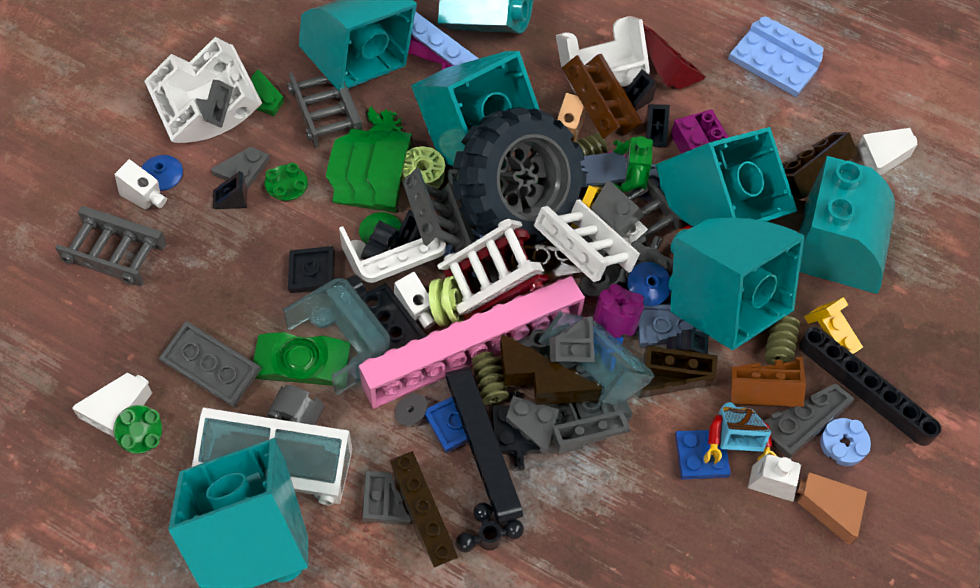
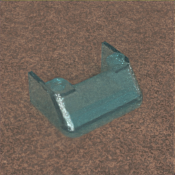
[283,278,390,395]
[539,311,655,405]

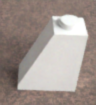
[857,128,918,175]
[72,373,152,438]

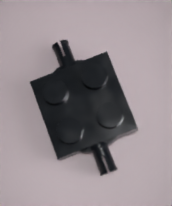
[492,391,542,470]

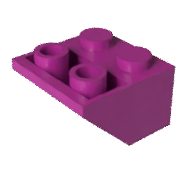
[671,109,729,154]

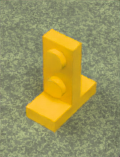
[804,297,863,354]

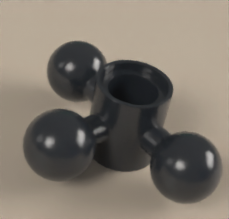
[455,502,524,553]

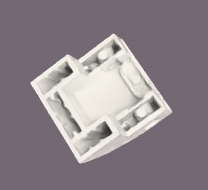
[145,37,262,143]

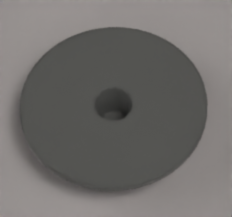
[395,393,427,426]

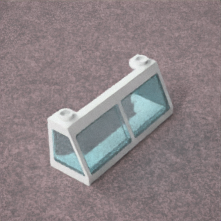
[192,408,353,506]

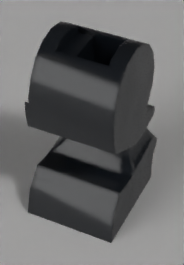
[361,220,398,260]
[666,329,709,354]

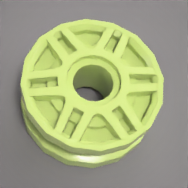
[401,146,445,189]
[429,276,466,327]

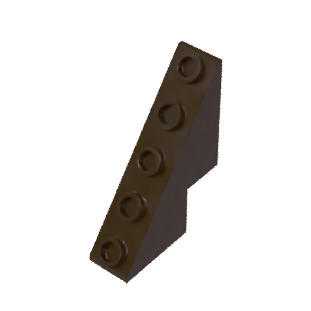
[500,335,602,405]
[390,451,458,568]

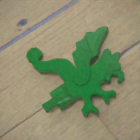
[367,106,403,133]

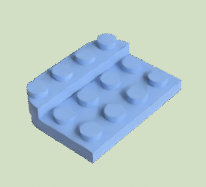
[728,17,823,97]

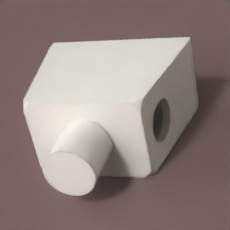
[115,159,167,210]
[394,272,436,329]
[748,454,801,502]

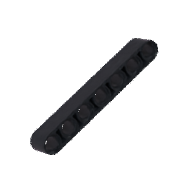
[799,327,941,446]
[445,366,523,524]

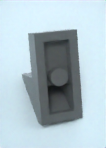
[196,79,234,128]

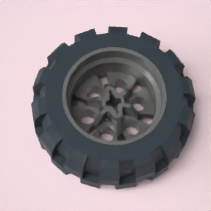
[452,108,587,245]

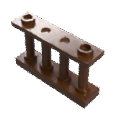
[562,54,643,139]

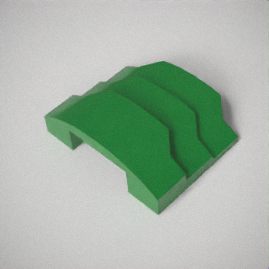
[326,128,413,213]

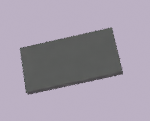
[159,321,262,407]

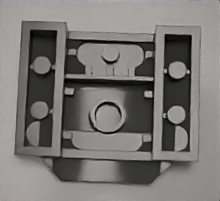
[544,354,633,454]

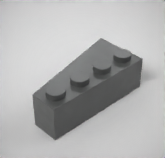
[581,180,644,279]

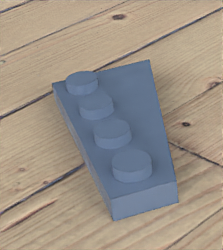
[638,304,705,348]

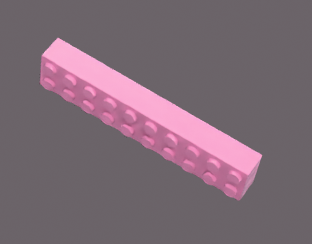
[359,276,585,409]

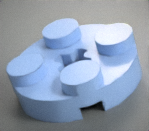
[820,418,871,466]

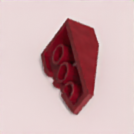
[643,24,706,89]

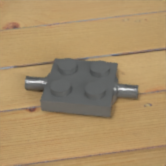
[618,236,673,290]

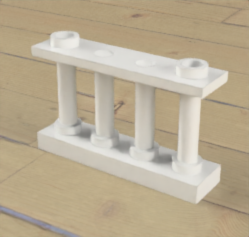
[534,199,640,282]
[437,219,544,314]

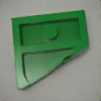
[250,70,284,116]

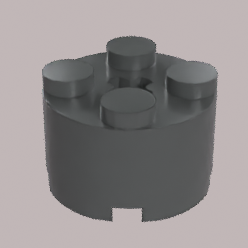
[267,385,325,425]

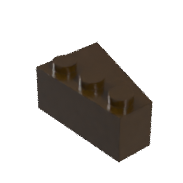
[639,346,718,398]

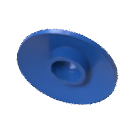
[141,155,183,191]
[627,262,671,306]

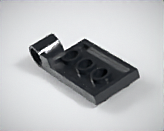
[335,274,427,355]

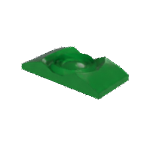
[253,332,350,387]

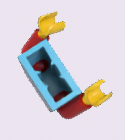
[703,402,777,464]

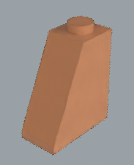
[796,472,867,544]

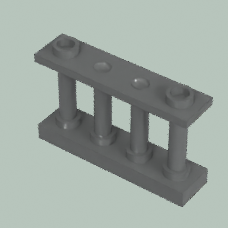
[287,73,362,148]
[403,167,475,253]
[596,178,683,246]
[55,206,167,286]

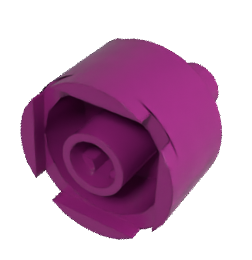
[593,284,644,338]

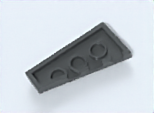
[764,383,854,459]

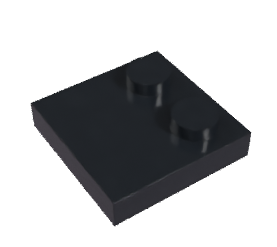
[288,246,335,293]

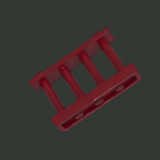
[444,228,549,320]

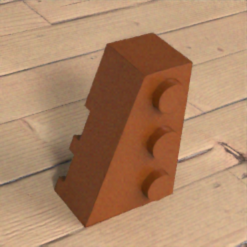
[730,356,806,407]

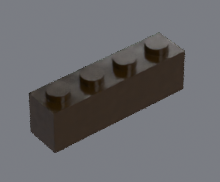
[782,132,858,199]
[498,245,587,284]

